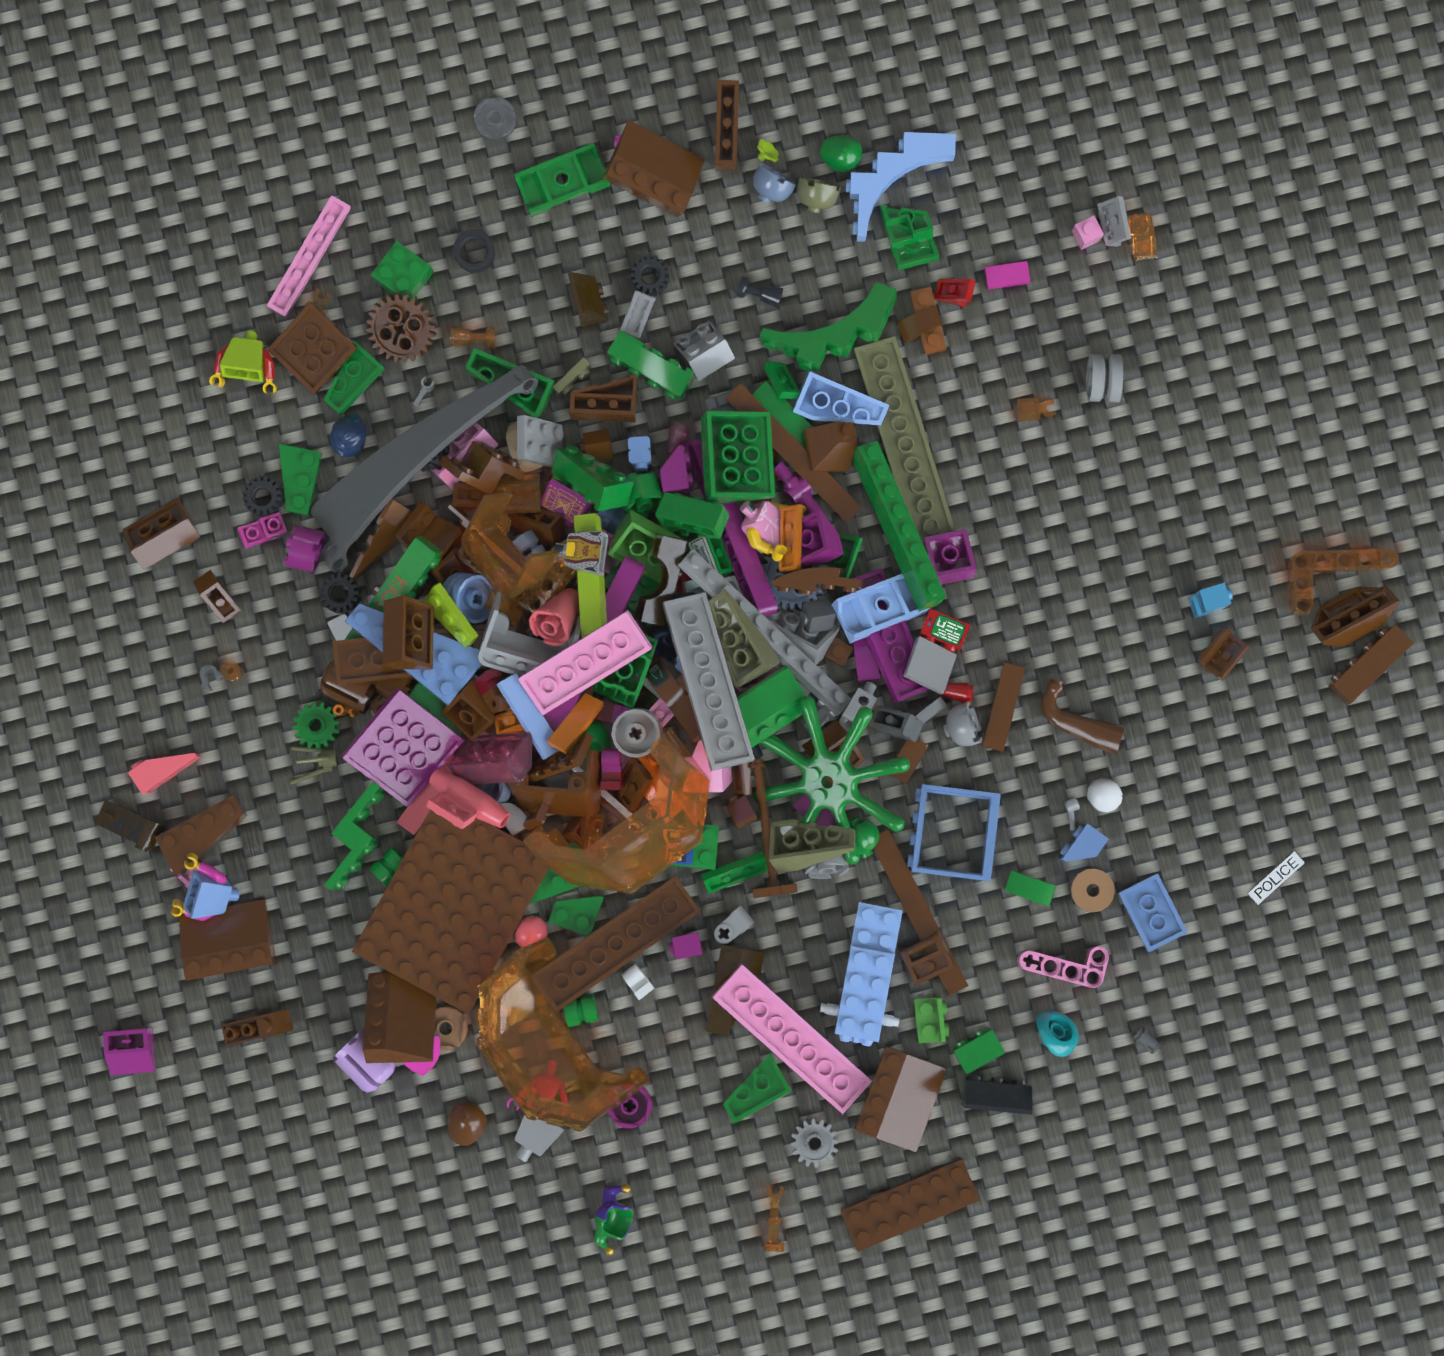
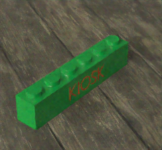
[344,536,443,640]

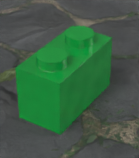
[952,1027,1005,1074]

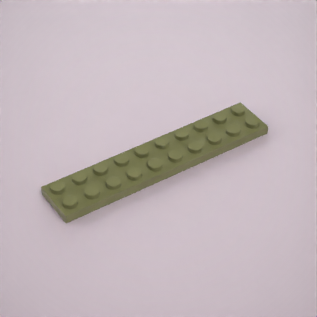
[854,336,955,547]

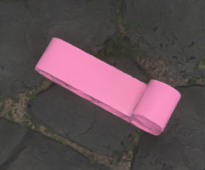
[1017,946,1109,988]

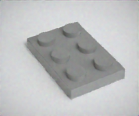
[517,415,563,468]

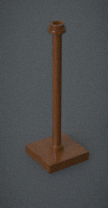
[750,759,798,898]

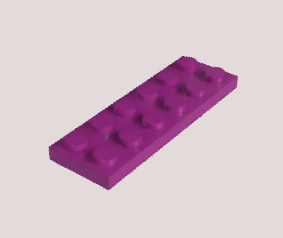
[846,568,929,703]

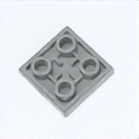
[903,636,957,695]

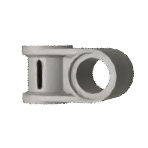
[714,906,755,945]

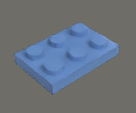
[1118,873,1188,952]

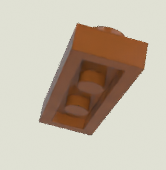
[910,287,947,355]

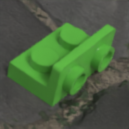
[914,997,949,1044]

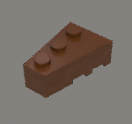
[569,374,638,423]

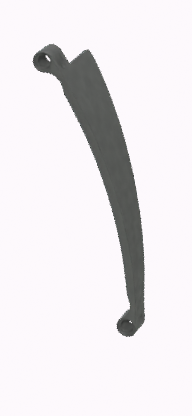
[311,365,538,572]

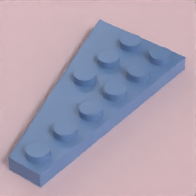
[345,604,482,705]

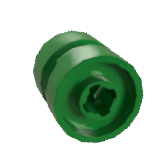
[369,847,404,887]
[563,993,599,1028]

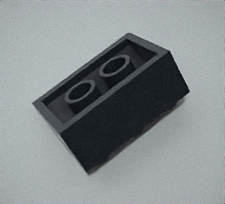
[961,1075,1032,1115]

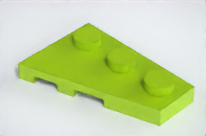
[423,583,478,648]

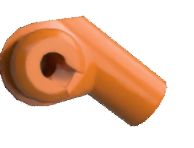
[333,704,359,717]

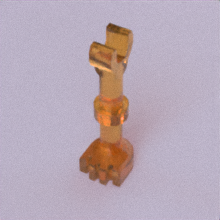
[764,1185,784,1252]

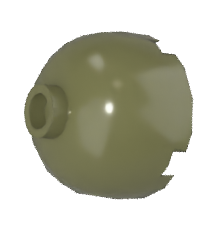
[797,177,841,213]

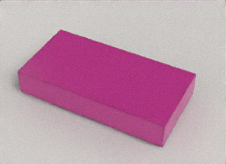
[984,261,1030,290]

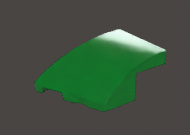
[880,205,939,271]

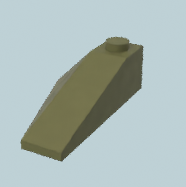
[708,589,780,688]
[769,819,855,873]

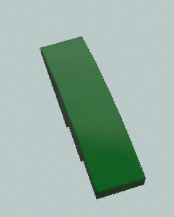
[752,381,813,451]

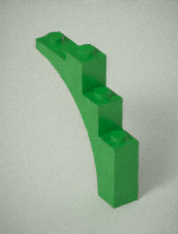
[760,282,897,373]

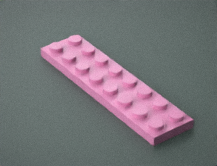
[712,964,872,1114]

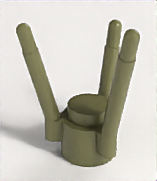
[290,746,337,785]

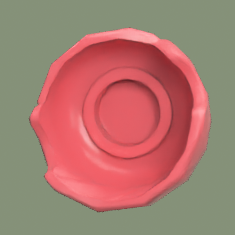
[513,915,548,950]

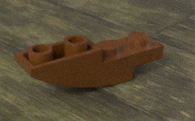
[772,567,863,595]

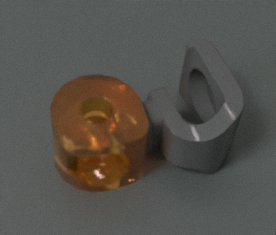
[200,662,243,691]

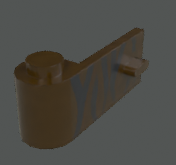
[94,800,163,852]

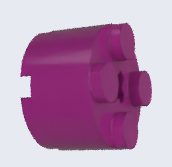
[283,524,326,573]
[607,1082,652,1128]

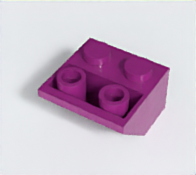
[660,445,694,496]
[103,1027,156,1075]

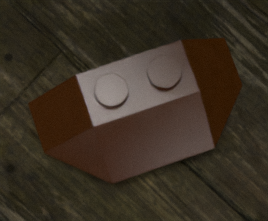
[1311,586,1399,647]

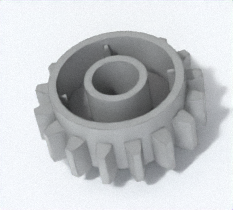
[790,1118,839,1168]

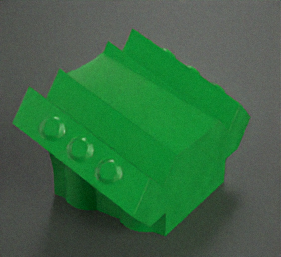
[593,634,658,709]

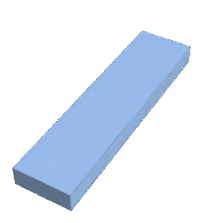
[497,673,559,760]

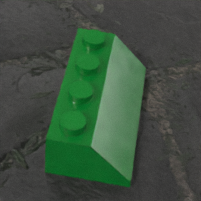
[737,665,806,748]

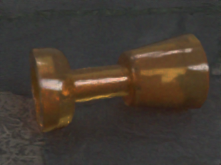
[450,326,496,349]

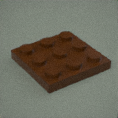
[267,302,358,395]

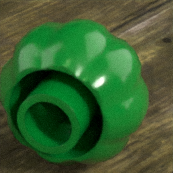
[848,817,879,859]

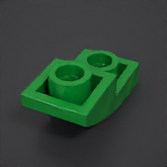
[1005,870,1056,906]

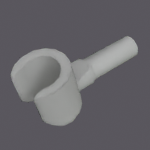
[413,377,434,407]
[1065,798,1080,830]

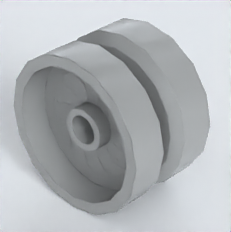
[1086,354,1123,402]
[611,708,663,758]

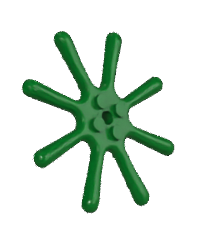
[752,696,910,864]

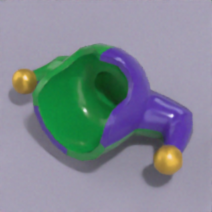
[594,1184,633,1255]

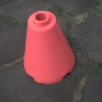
[529,588,579,646]

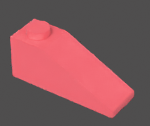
[128,753,201,795]

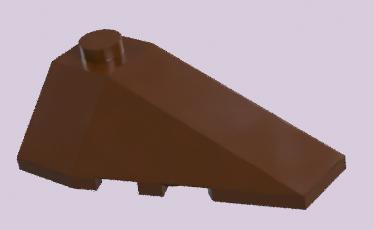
[349,499,412,581]

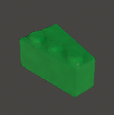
[655,492,729,539]

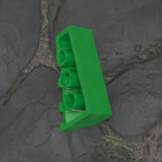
[607,331,694,401]
[465,348,555,419]

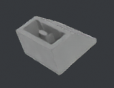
[673,321,735,381]

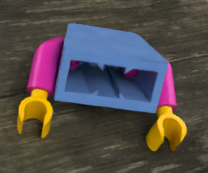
[171,853,239,921]

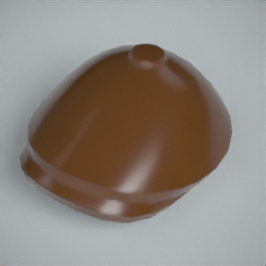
[448,1102,487,1146]

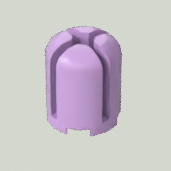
[332,1028,396,1093]

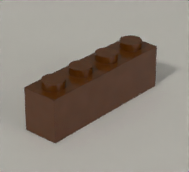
[715,80,739,172]
[1329,624,1414,705]

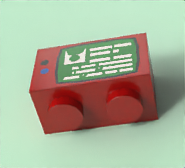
[919,609,971,653]

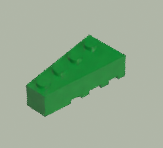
[551,445,634,511]

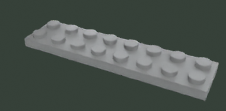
[662,592,755,772]

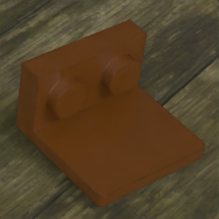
[395,502,462,558]

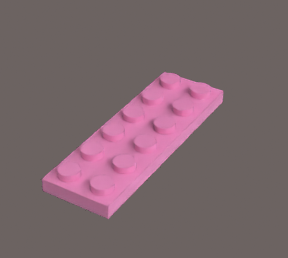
[518,610,652,715]

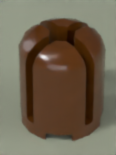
[320,659,378,714]

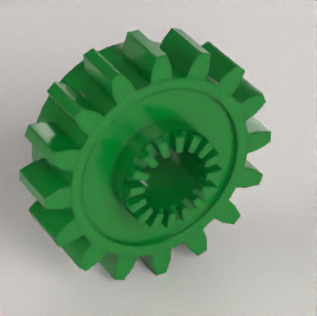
[292,701,341,750]

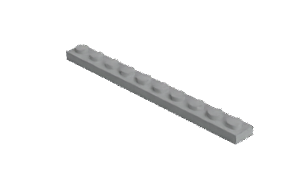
[678,549,851,716]

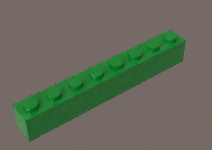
[852,441,946,612]

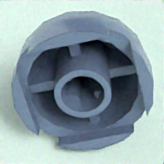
[753,163,797,203]

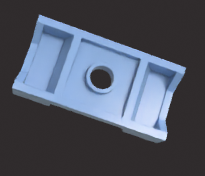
[832,574,930,643]

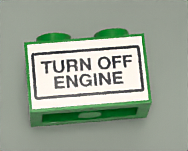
[687,537,734,576]

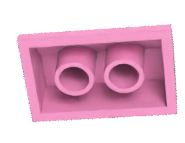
[431,422,499,490]

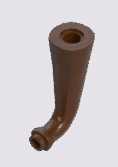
[1041,679,1125,756]

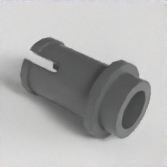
[1132,1027,1161,1054]

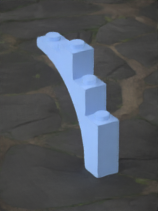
[846,132,956,242]

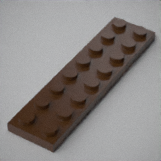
[332,624,509,686]
[531,876,701,1013]

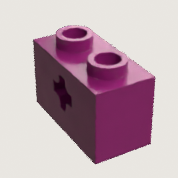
[669,932,703,960]

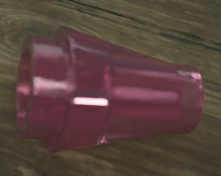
[665,421,690,453]

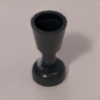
[736,276,784,309]

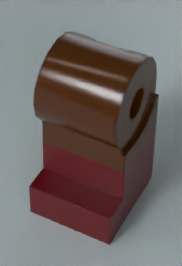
[473,669,511,713]

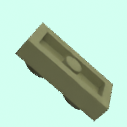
[553,357,591,397]

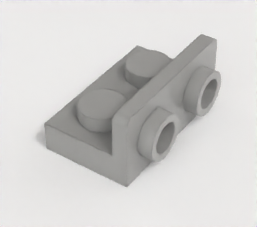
[1097,196,1131,247]

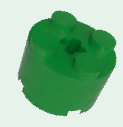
[623,472,664,518]

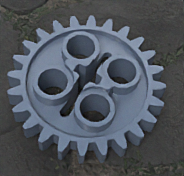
[761,544,829,611]

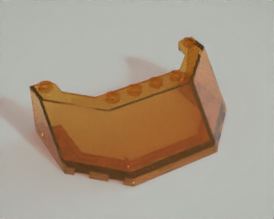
[523,728,710,894]
[477,937,651,1132]

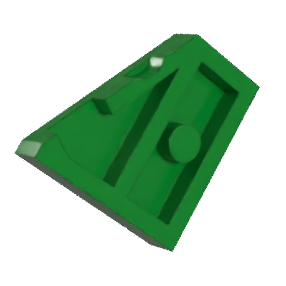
[549,896,604,936]

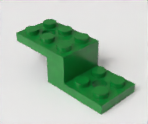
[324,782,385,891]

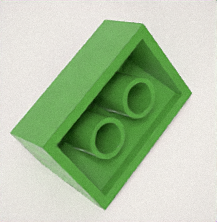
[607,510,684,583]

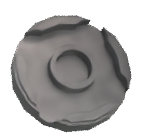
[474,97,516,140]

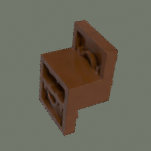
[439,441,525,495]

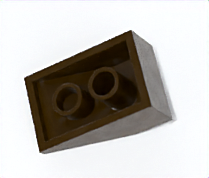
[568,272,610,329]

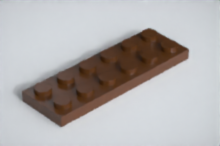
[840,1158,980,1252]

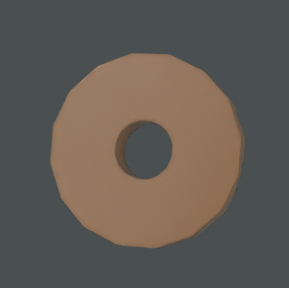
[1070,868,1115,912]
[435,1006,468,1051]

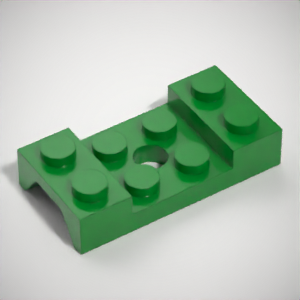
[514,143,610,218]

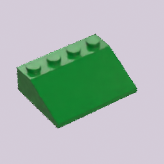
[701,411,775,503]

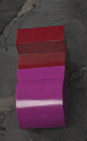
[594,699,631,724]
[601,748,623,790]

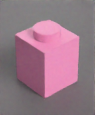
[1072,216,1104,250]

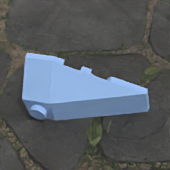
[793,371,889,425]

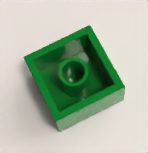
[371,241,434,300]

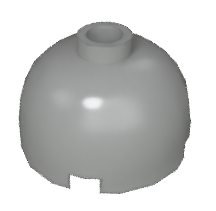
[944,702,982,746]
[805,854,849,879]

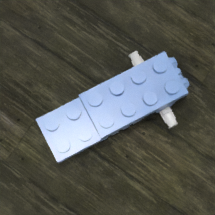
[820,902,902,1046]

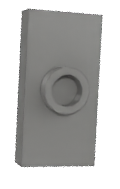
[620,290,656,338]

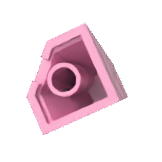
[680,739,733,792]

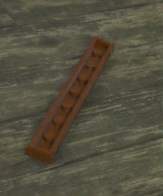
[725,383,862,523]
[874,829,968,996]

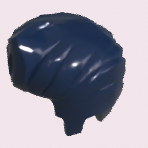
[330,413,367,458]
[651,622,677,661]

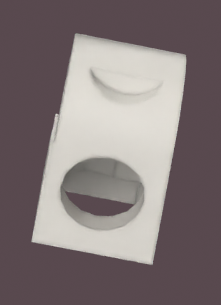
[621,964,655,1000]

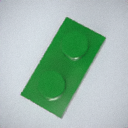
[763,361,800,400]

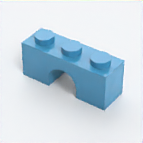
[1188,583,1233,618]

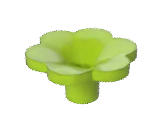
[757,139,779,162]

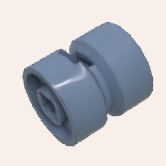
[509,530,549,571]

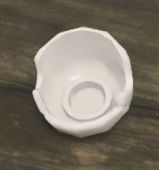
[1087,778,1123,813]

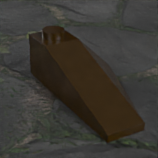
[706,945,765,1035]

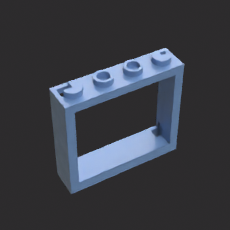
[907,784,1001,881]

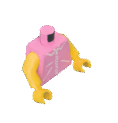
[740,500,806,561]

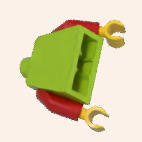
[209,331,277,394]

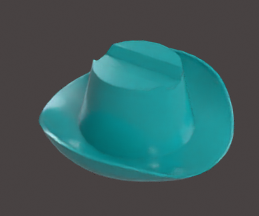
[1036,1010,1079,1057]

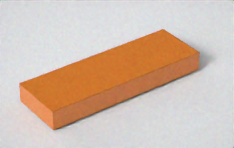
[779,505,802,573]
[547,693,604,754]

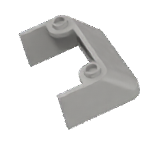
[478,592,581,676]

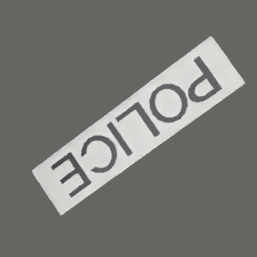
[1248,851,1305,905]

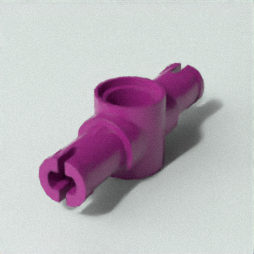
[774,462,824,514]

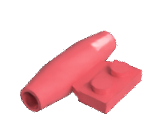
[426,769,510,829]

